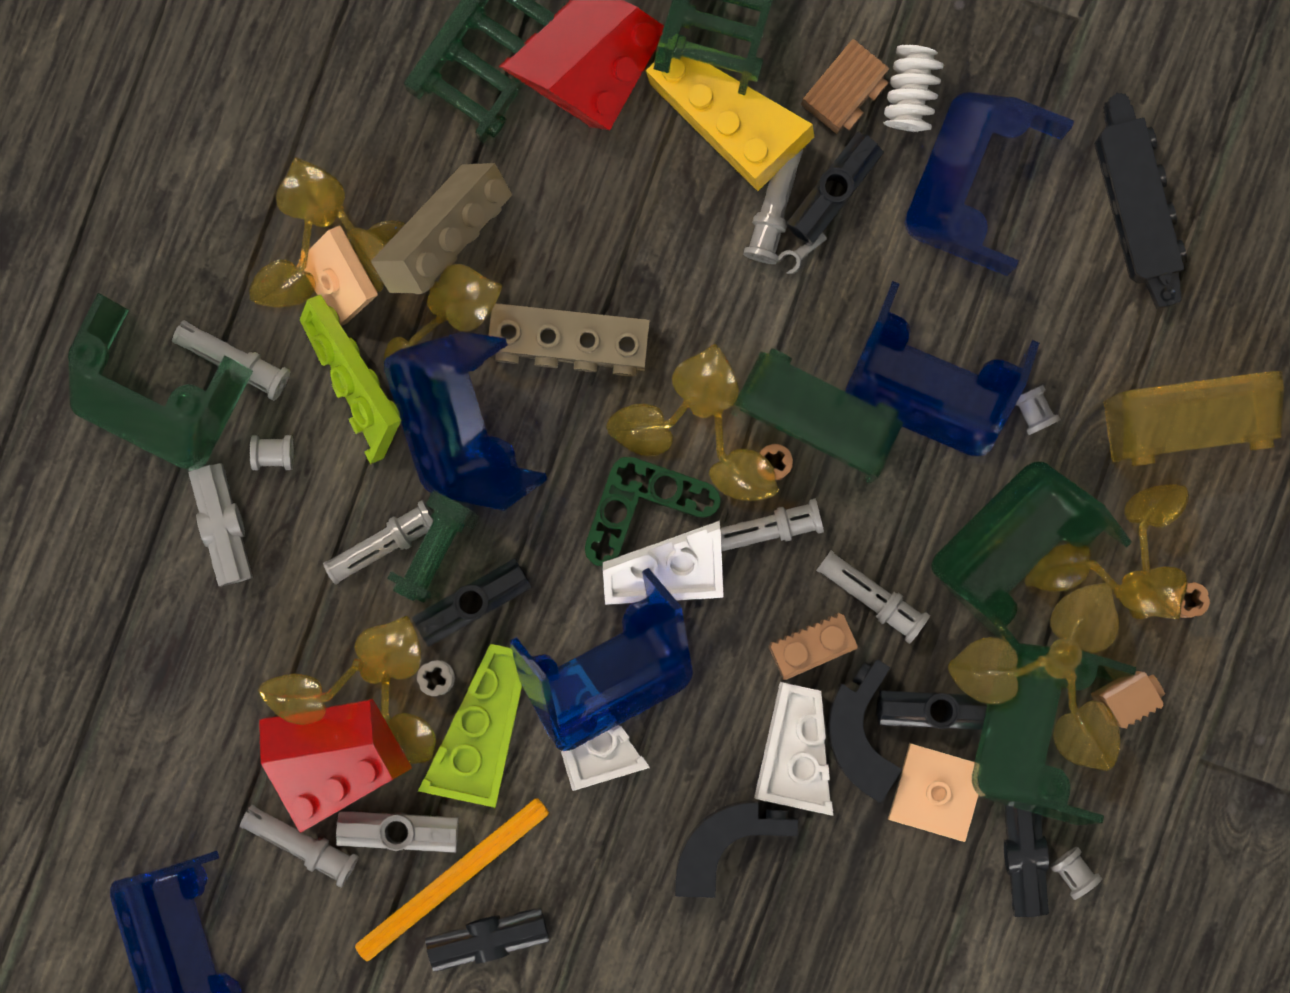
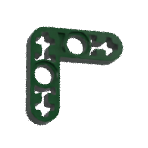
[585,457,720,567]

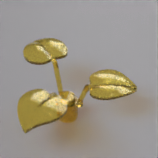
[249,157,406,307]
[347,228,502,405]
[606,344,779,501]
[1025,484,1189,619]
[948,583,1120,771]
[258,616,436,764]

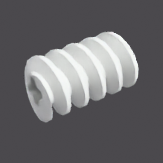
[883,45,944,132]

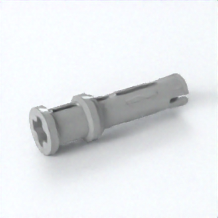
[743,149,803,264]
[172,320,290,401]
[720,498,824,552]
[323,499,441,585]
[816,550,931,644]
[240,805,359,888]

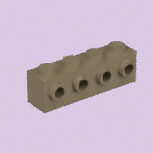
[371,163,512,294]
[487,303,650,376]

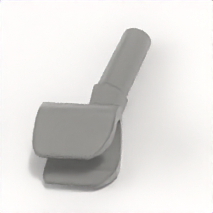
[777,233,827,274]

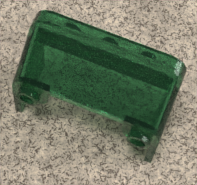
[68,293,253,471]
[730,348,903,484]
[931,462,1132,654]
[972,643,1137,825]

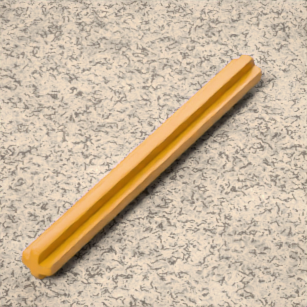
[355,798,549,961]

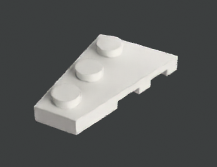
[603,521,723,605]
[539,665,650,791]
[754,682,833,816]

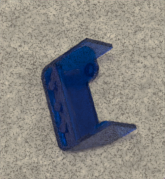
[905,92,1074,276]
[845,281,1040,456]
[384,332,547,511]
[510,568,693,751]
[110,851,241,993]

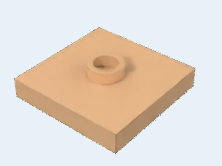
[299,226,378,326]
[888,743,987,842]

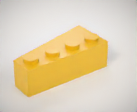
[646,44,814,191]

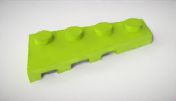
[300,294,401,464]
[418,644,530,808]

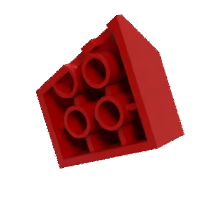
[499,0,667,130]
[259,699,412,833]

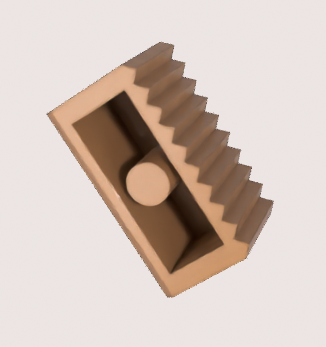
[801,39,889,134]
[769,613,858,680]
[1091,671,1165,729]

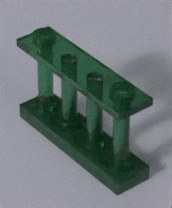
[404,0,566,143]
[653,0,773,95]
[387,490,480,603]

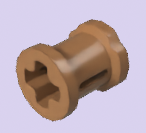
[756,444,793,481]
[1167,582,1210,618]

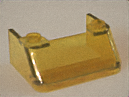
[1104,371,1284,466]

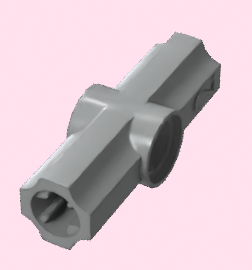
[188,463,253,587]
[336,811,459,853]

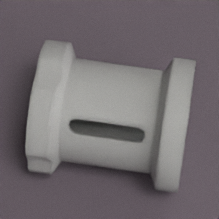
[1011,385,1061,435]
[250,435,294,470]
[417,660,455,696]
[1050,847,1102,900]

